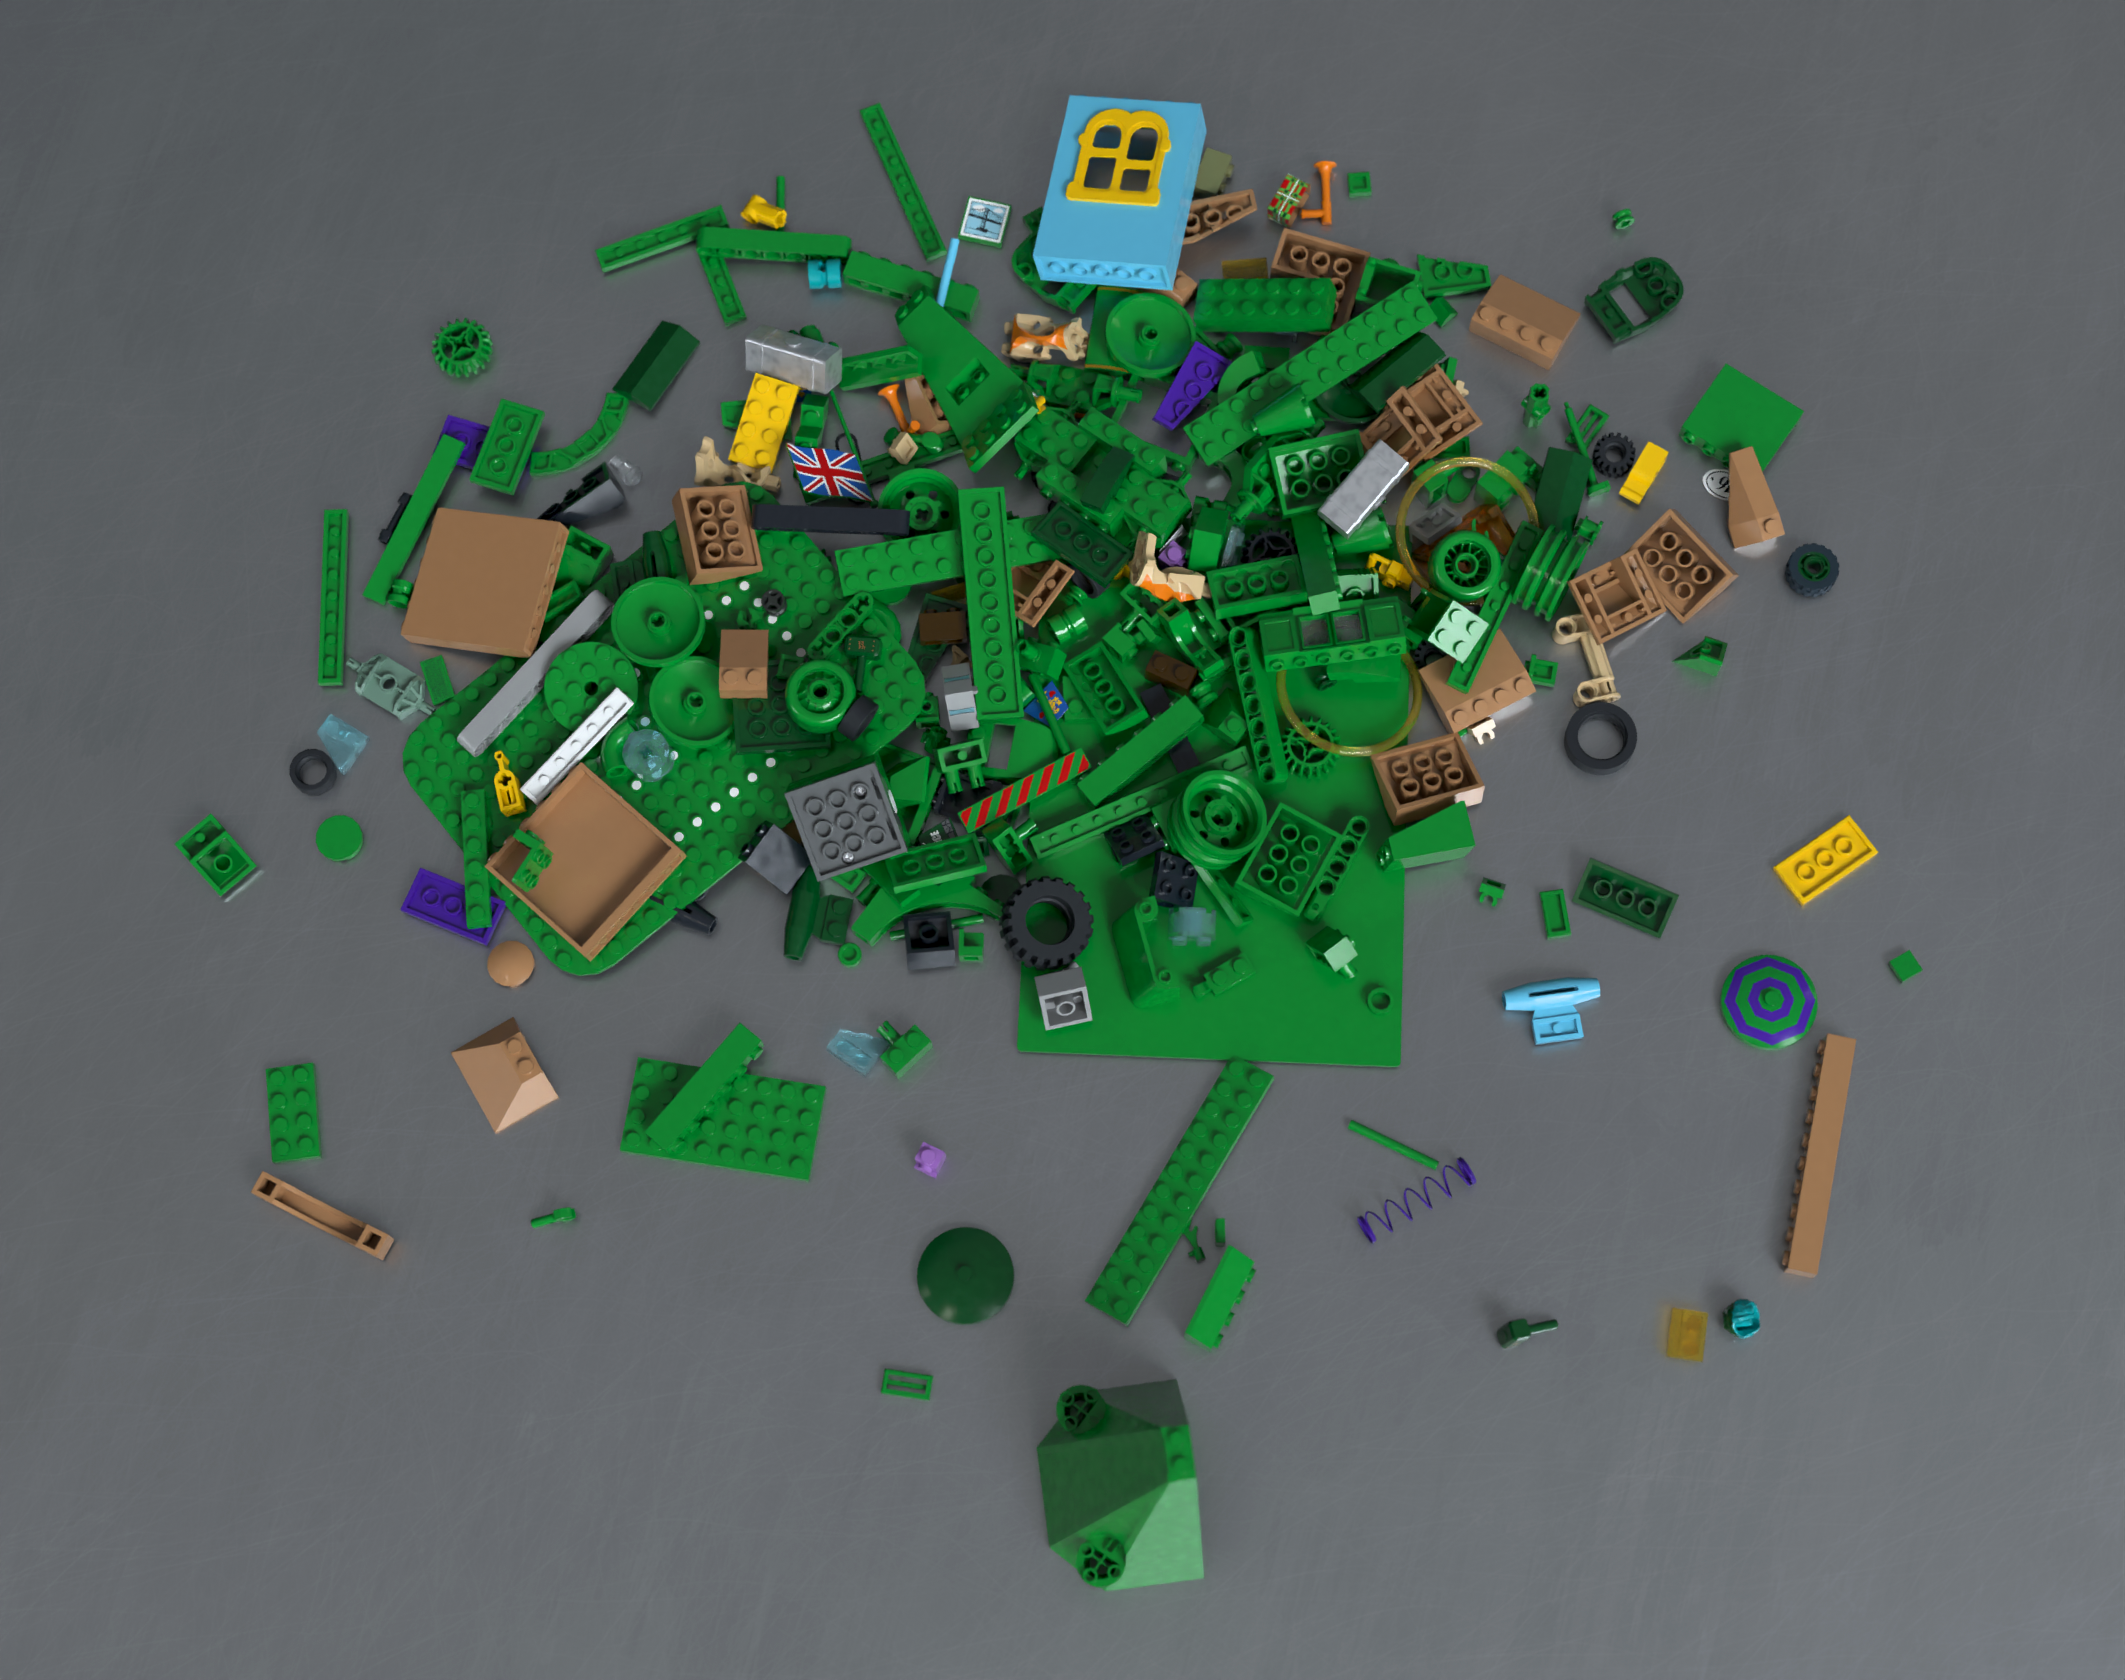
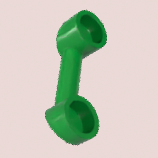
[883,427,944,454]

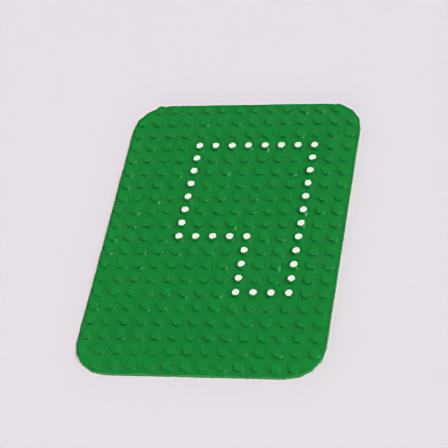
[403,481,926,976]

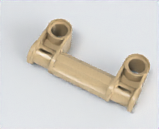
[1551,612,1621,708]

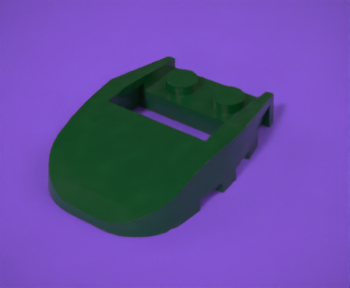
[1584,257,1684,343]

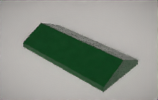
[612,321,700,411]
[1348,332,1446,413]
[1528,447,1593,541]
[1572,858,1679,938]

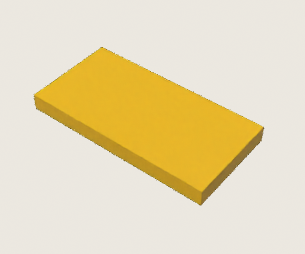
[1773,815,1878,907]

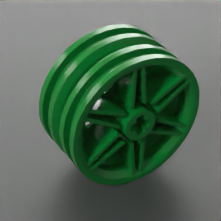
[877,468,960,542]
[1511,524,1590,622]
[1167,770,1267,870]

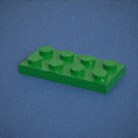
[469,398,545,495]
[884,833,987,894]
[266,1063,322,1164]

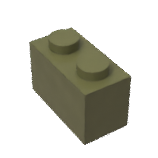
[1193,147,1235,199]

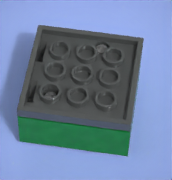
[785,753,911,882]

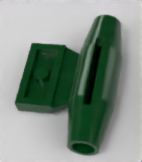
[610,531,673,604]
[783,865,854,961]

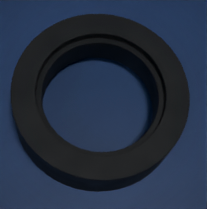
[1564,702,1637,775]

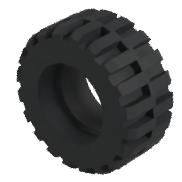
[999,876,1094,971]

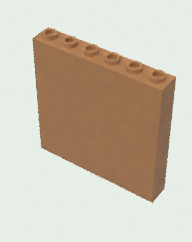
[401,507,569,659]
[485,762,687,962]

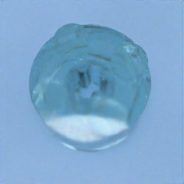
[622,729,675,782]
[1168,907,1216,947]

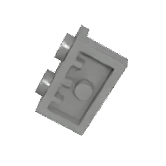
[1409,503,1462,545]

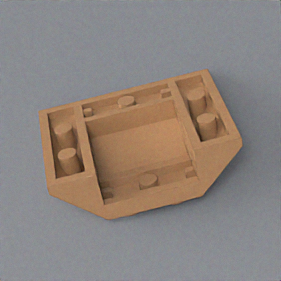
[1382,364,1483,462]
[1359,386,1443,478]
[1567,548,1667,646]
[964,560,1075,628]
[451,1017,559,1134]

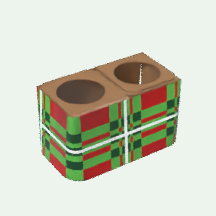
[1267,174,1311,228]

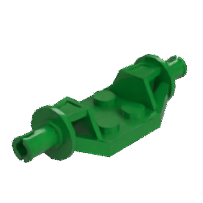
[1009,359,1143,414]
[1230,417,1326,524]

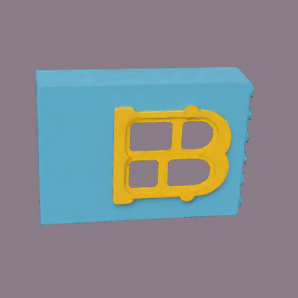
[1033,95,1207,290]

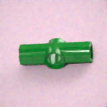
[1521,383,1551,428]

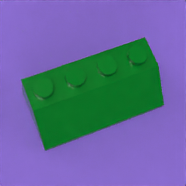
[1184,1245,1256,1352]

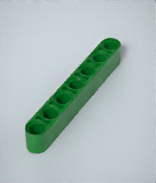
[696,227,852,265]
[1229,626,1288,784]

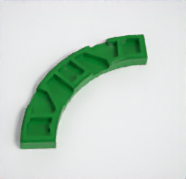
[529,392,629,476]

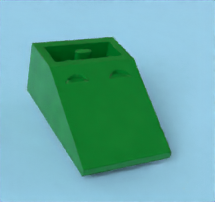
[552,526,614,593]

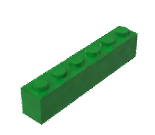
[843,251,980,322]
[1291,511,1343,616]
[1077,695,1205,808]
[645,1023,764,1155]

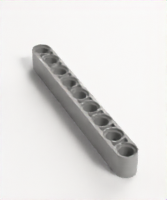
[457,590,615,757]

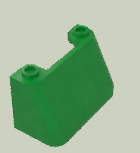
[1112,895,1180,1008]

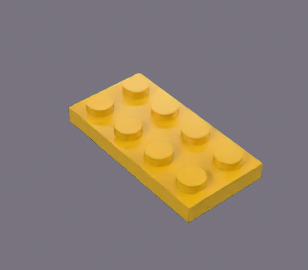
[728,373,800,474]

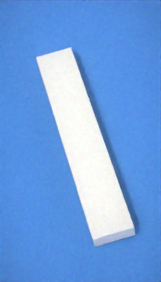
[520,687,634,805]

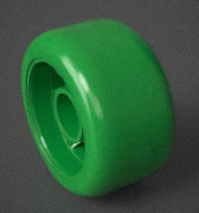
[1428,530,1501,603]
[785,659,856,734]

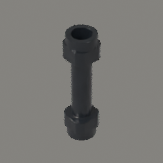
[378,492,412,546]

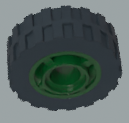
[1785,543,1840,597]

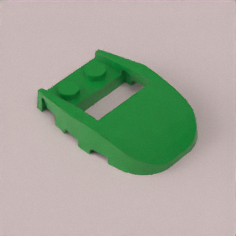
[1011,231,1098,314]
[960,718,1060,785]

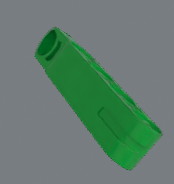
[1303,815,1370,922]

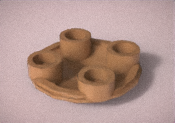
[487,941,535,988]

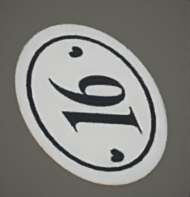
[1703,469,1730,501]

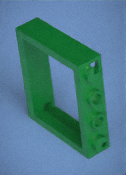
[1111,374,1218,473]

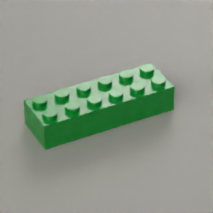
[1193,278,1337,332]

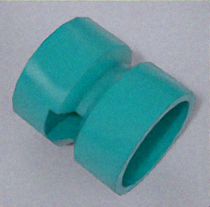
[808,259,842,289]

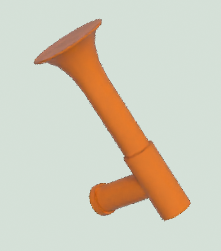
[1302,161,1337,225]
[878,384,920,434]

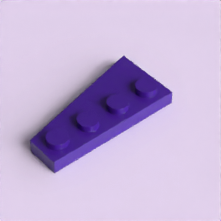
[1152,341,1233,431]

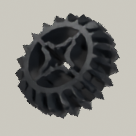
[1240,527,1302,567]

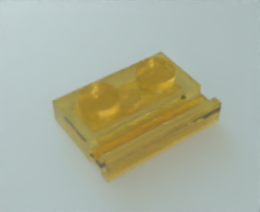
[1666,1307,1708,1363]

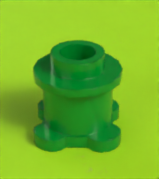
[1574,515,1604,546]

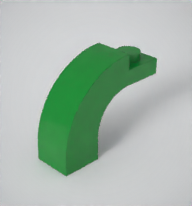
[1218,351,1268,405]
[1199,450,1247,513]
[1157,597,1224,678]

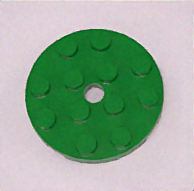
[544,642,639,732]

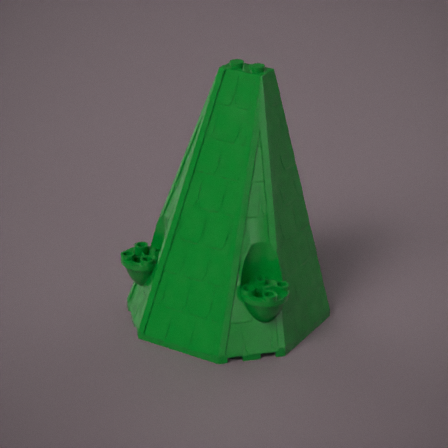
[1037,1379,1204,1592]

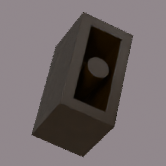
[919,608,967,646]
[1145,650,1197,697]

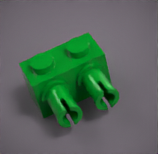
[932,738,988,794]

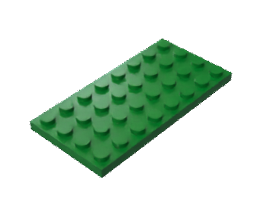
[620,1057,827,1182]

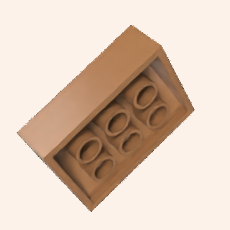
[1469,274,1581,370]
[672,485,763,585]
[1623,509,1739,624]
[1417,628,1536,733]
[1370,732,1485,826]

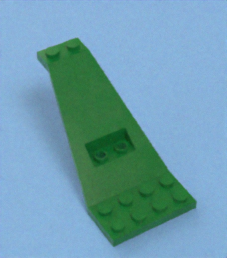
[894,284,1039,473]

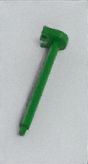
[1564,402,1611,497]

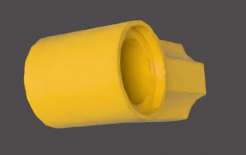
[740,194,787,229]

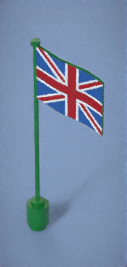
[785,325,878,508]

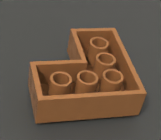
[1270,228,1371,337]

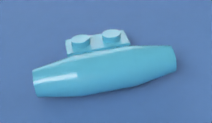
[1502,977,1600,1045]

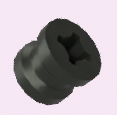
[761,589,788,617]

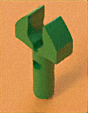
[737,608,762,630]
[531,1207,576,1228]

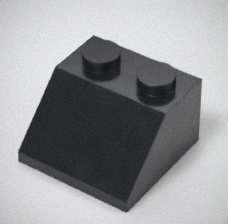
[903,911,955,970]

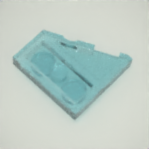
[1220,523,1245,569]
[317,714,370,776]
[826,1029,890,1077]

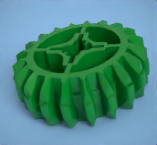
[432,317,493,378]
[1281,716,1342,779]

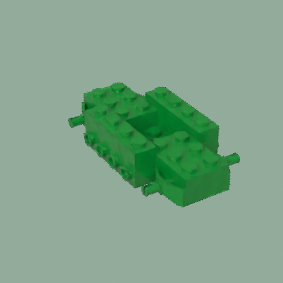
[1013,399,1192,551]

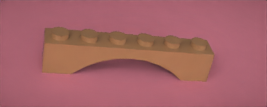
[251,1171,395,1261]

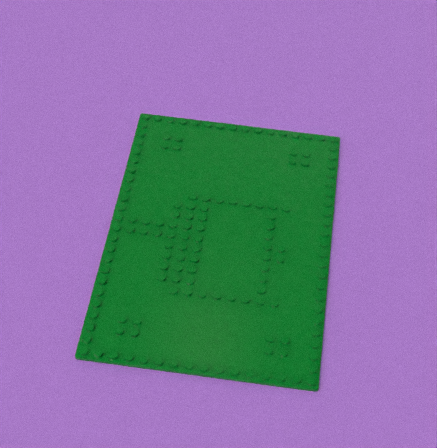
[1017,518,1412,1067]

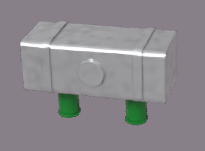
[746,324,842,394]
[1318,439,1410,540]

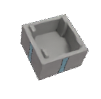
[941,663,979,732]

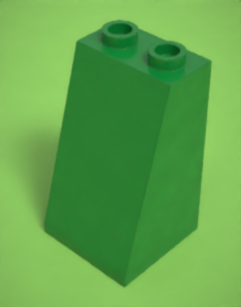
[1376,800,1476,872]

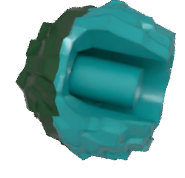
[1723,1299,1760,1339]

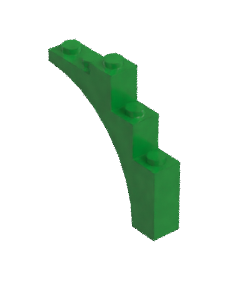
[851,875,1004,947]

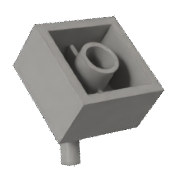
[1034,962,1093,1030]

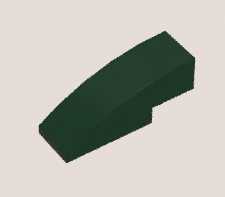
[1080,447,1135,514]

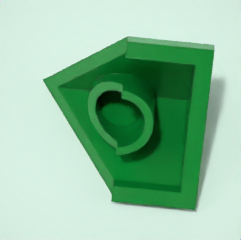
[1672,636,1728,676]

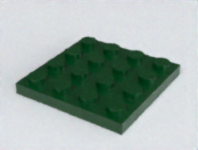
[732,657,831,755]

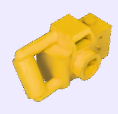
[1365,553,1416,591]

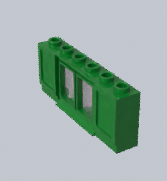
[1258,596,1406,672]

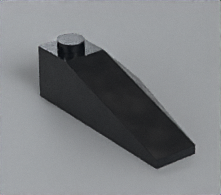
[537,462,626,526]

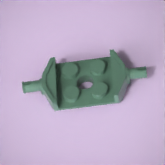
[346,653,436,720]

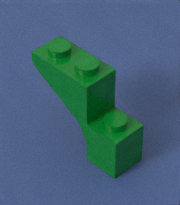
[793,394,829,478]

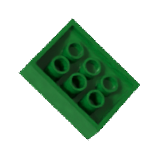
[1268,429,1364,520]
[1233,802,1343,917]

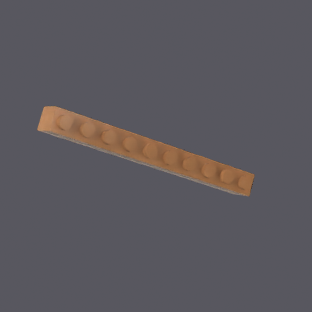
[1781,1033,1856,1278]

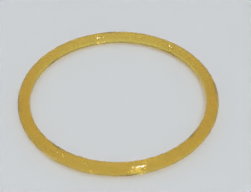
[1396,457,1539,606]
[1276,620,1422,757]

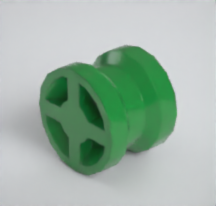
[1215,333,1243,361]
[1189,680,1219,709]

